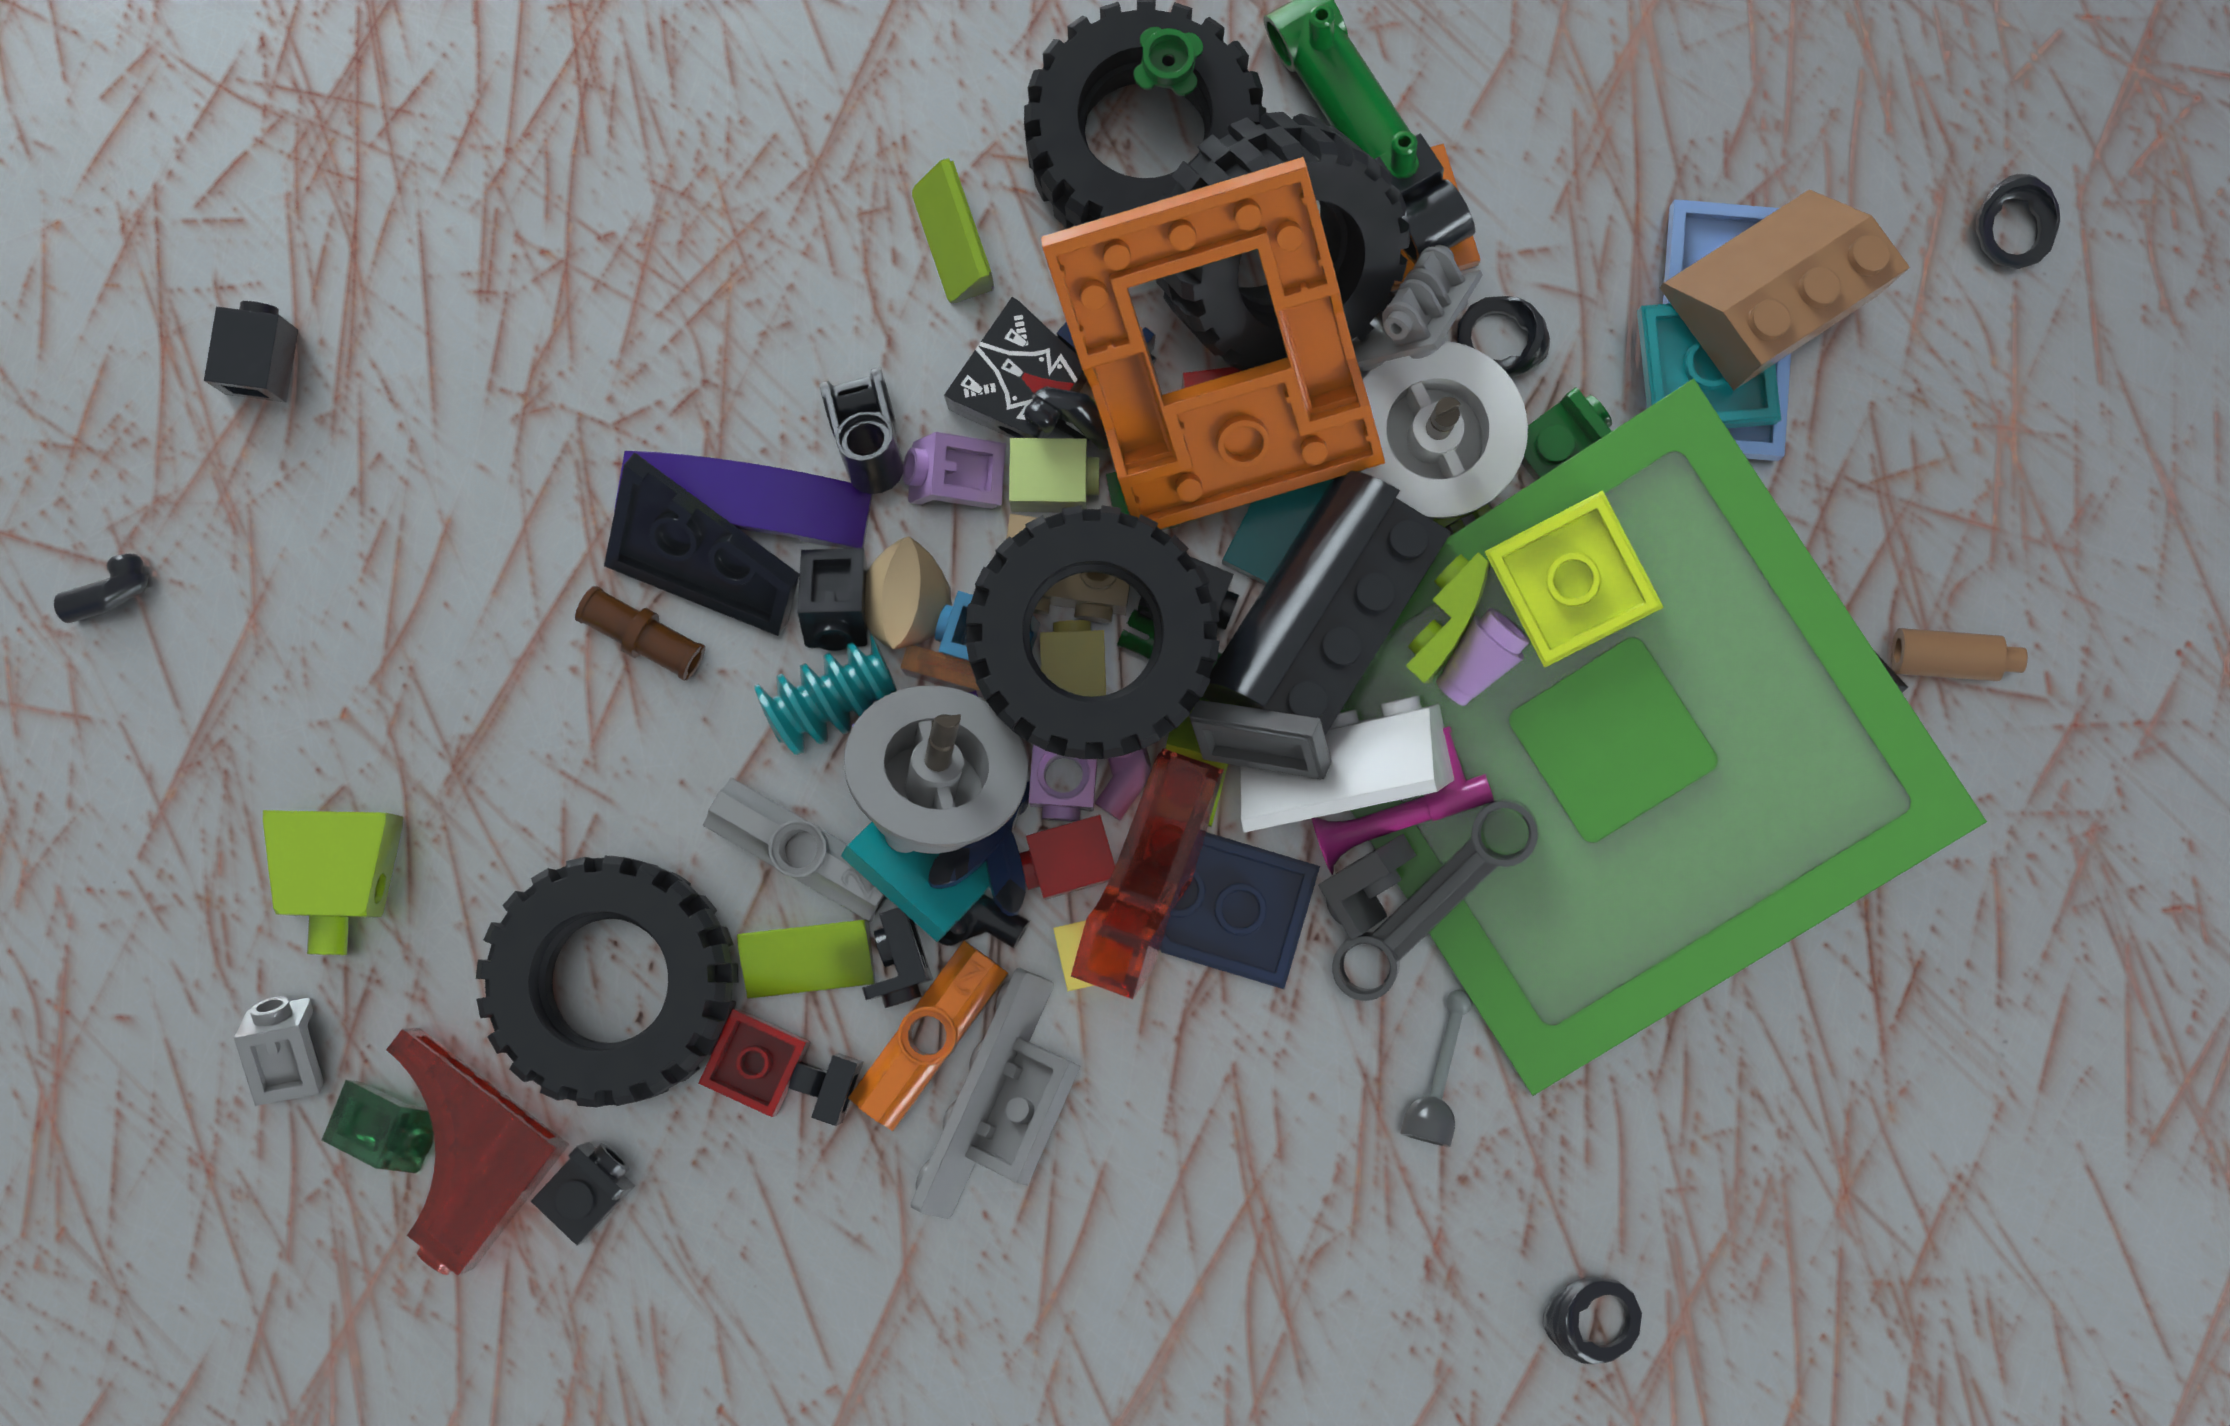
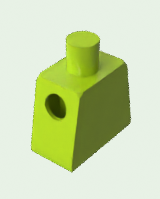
[263,810,403,955]

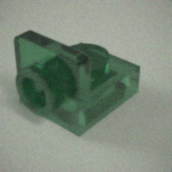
[322,1079,441,1173]

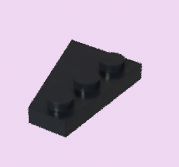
[604,452,800,636]

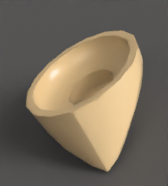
[865,536,952,650]

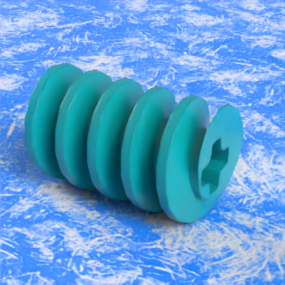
[754,634,897,755]

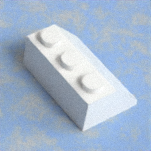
[1241,696,1454,833]

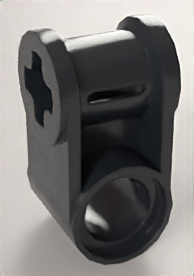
[819,367,904,494]

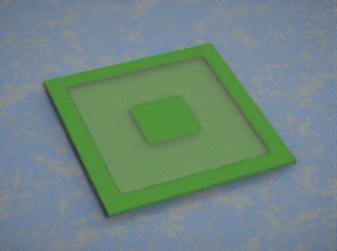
[1340,378,1987,1096]

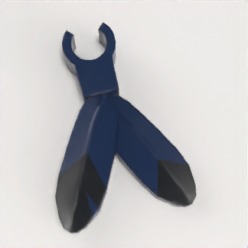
[928,781,1030,916]

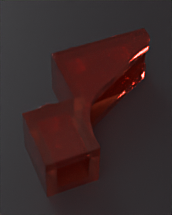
[1071,748,1224,999]

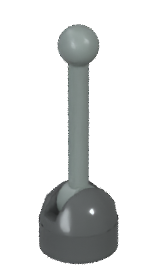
[1400,990,1472,1147]

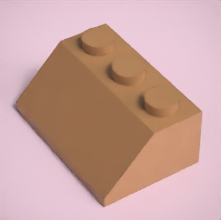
[1659,189,1910,391]

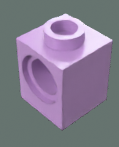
[1029,745,1098,822]

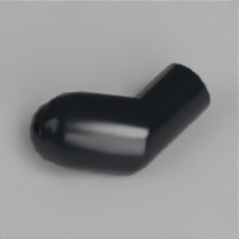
[1024,386,1109,450]
[54,553,149,623]
[938,894,1030,948]

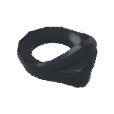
[1976,174,2060,270]
[1457,296,1550,378]
[1543,1277,1642,1364]

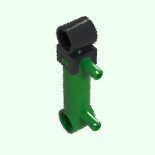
[1263,0,1475,264]

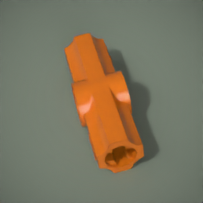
[848,940,1009,1131]

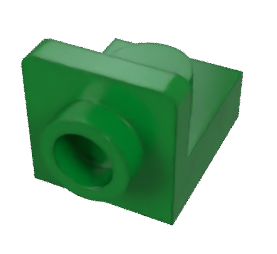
[1521,387,1612,481]

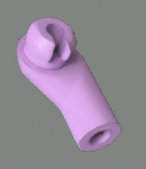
[1095,747,1152,821]

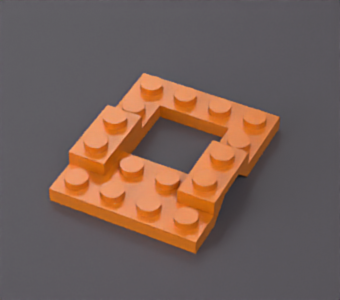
[1041,157,1385,529]

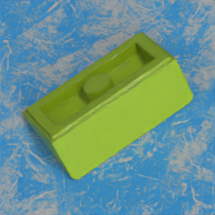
[912,158,994,303]
[737,920,875,999]

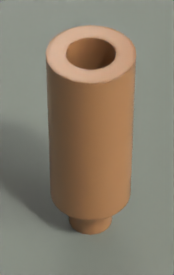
[1891,628,2028,681]

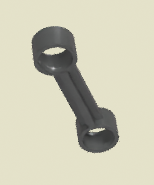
[1332,799,1538,1001]

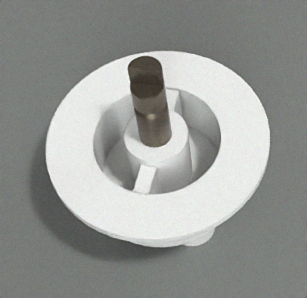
[1359,341,1528,518]

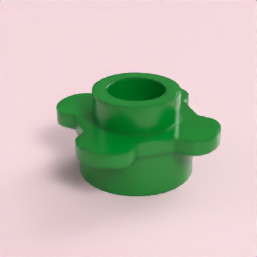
[1134,27,1203,96]

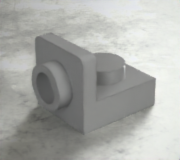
[234,997,324,1106]

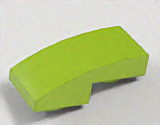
[1405,552,1491,684]

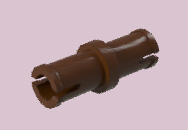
[575,586,705,681]

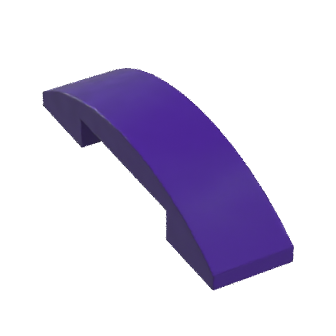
[614,451,873,549]

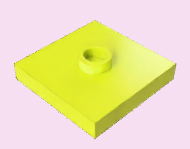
[1484,490,1664,668]

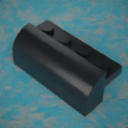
[1203,471,1451,735]

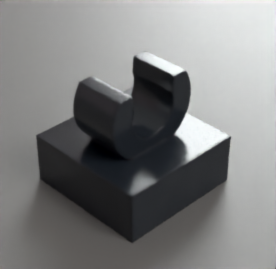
[788,1053,864,1126]

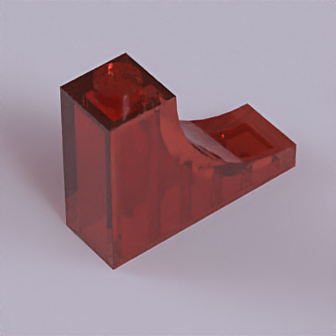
[386,1028,569,1276]

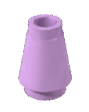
[1436,608,1530,706]

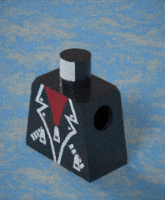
[944,297,1089,442]

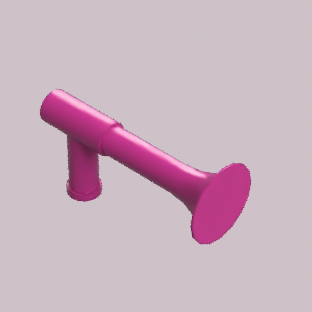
[1311,726,1495,875]

